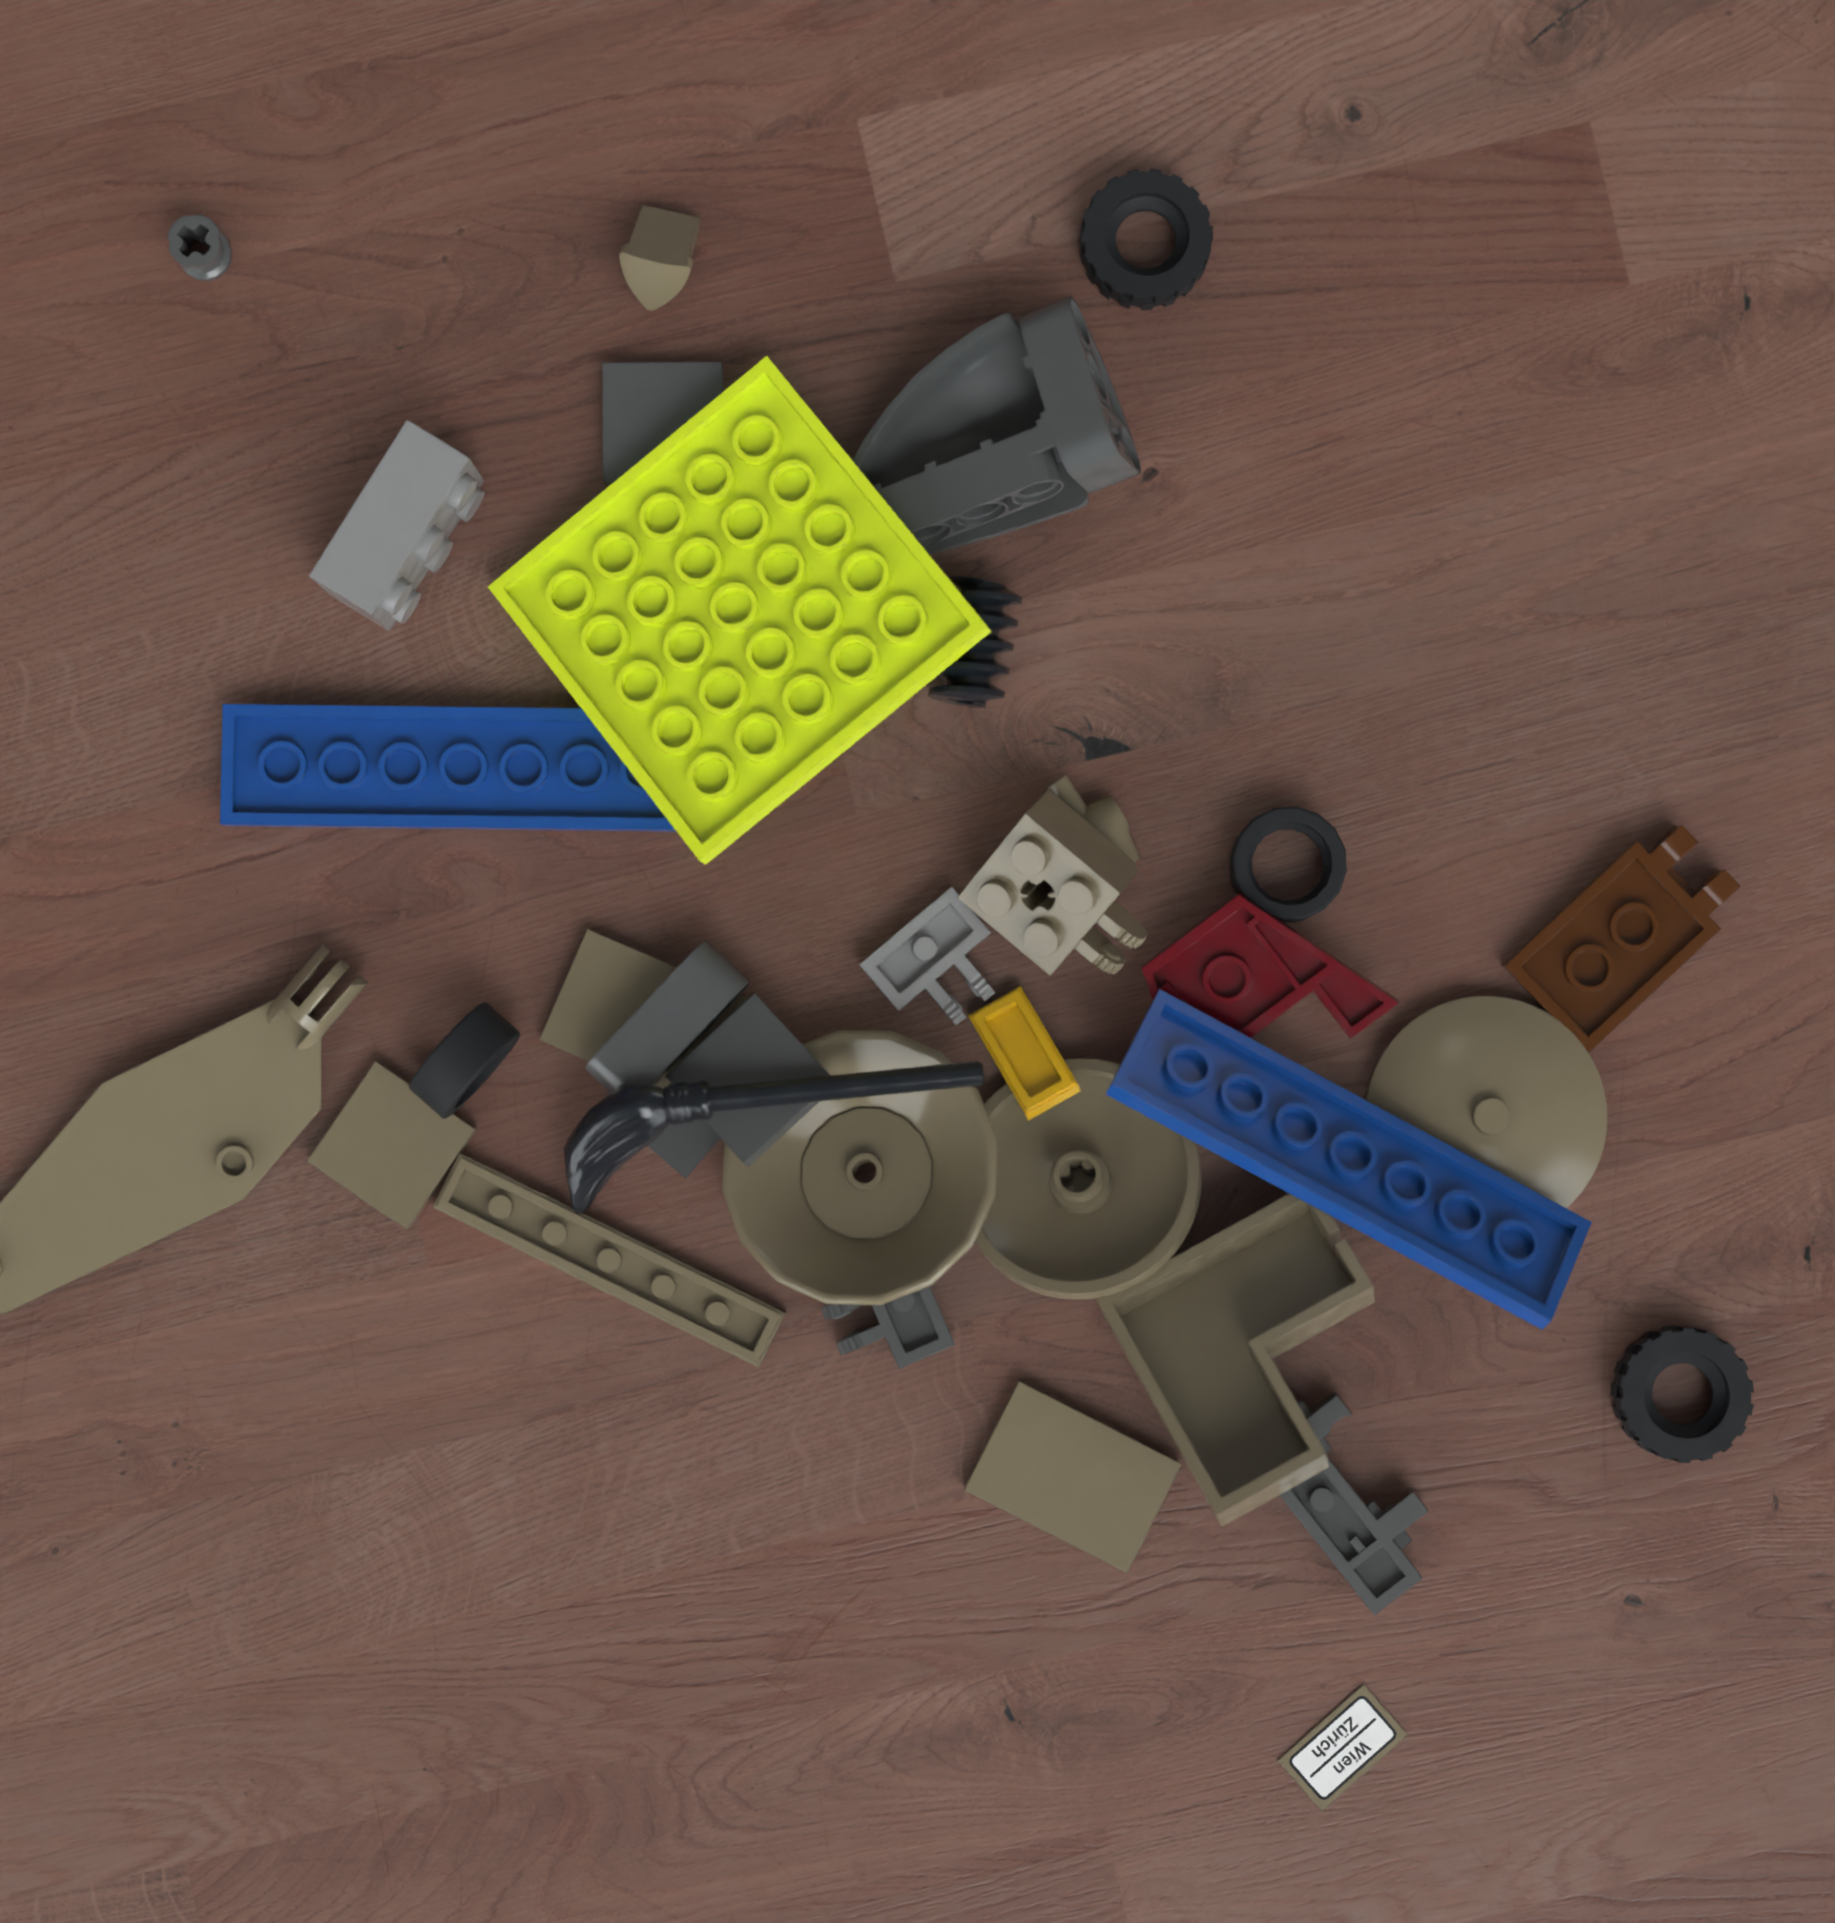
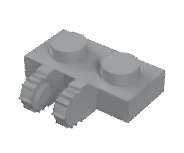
[859,887,995,1026]

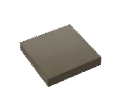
[307,1061,477,1230]

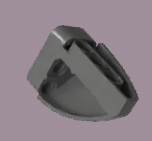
[852,296,1141,555]

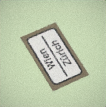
[1278,1684,1408,1811]

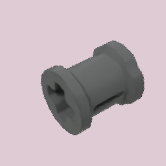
[168,214,232,281]

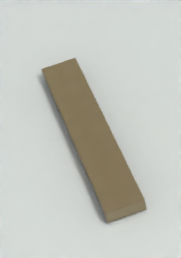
[433,1153,786,1368]

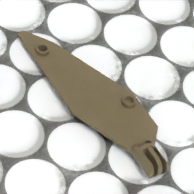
[0,943,369,1314]

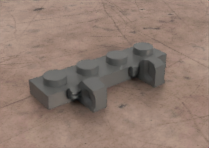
[1280,1392,1428,1616]

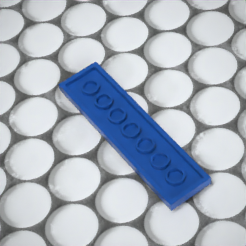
[220,704,677,832]
[1105,989,1592,1330]

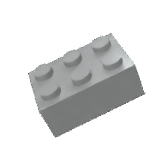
[309,420,485,632]

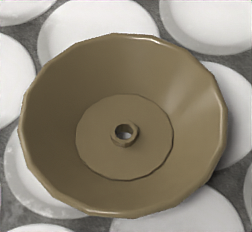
[722,1030,998,1305]

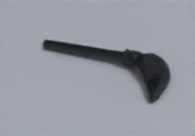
[564,1061,985,1214]

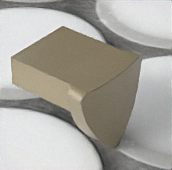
[619,205,700,311]

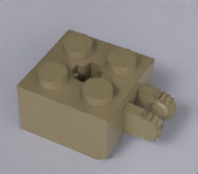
[957,789,1148,976]

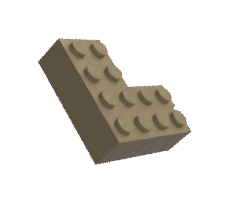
[1097,1194,1375,1527]

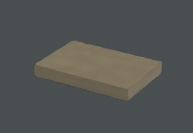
[539,929,749,1089]
[964,1380,1182,1573]

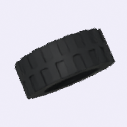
[1079,169,1213,310]
[1610,1325,1754,1463]

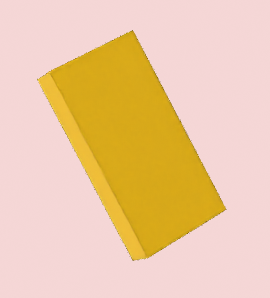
[968,986,1081,1121]

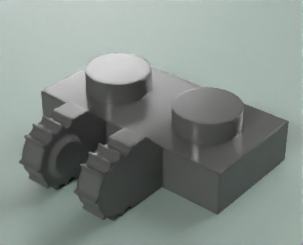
[821,1286,955,1369]

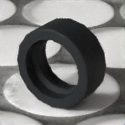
[1229,806,1347,923]
[409,1002,520,1119]

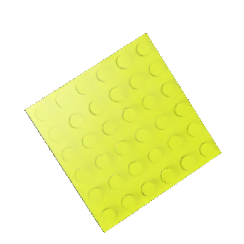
[488,356,991,865]

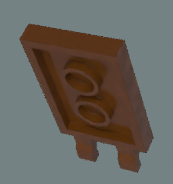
[1502,825,1741,1053]

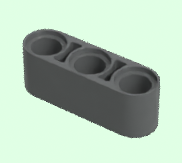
[585,941,750,1094]

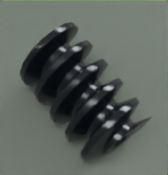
[928,576,1023,708]

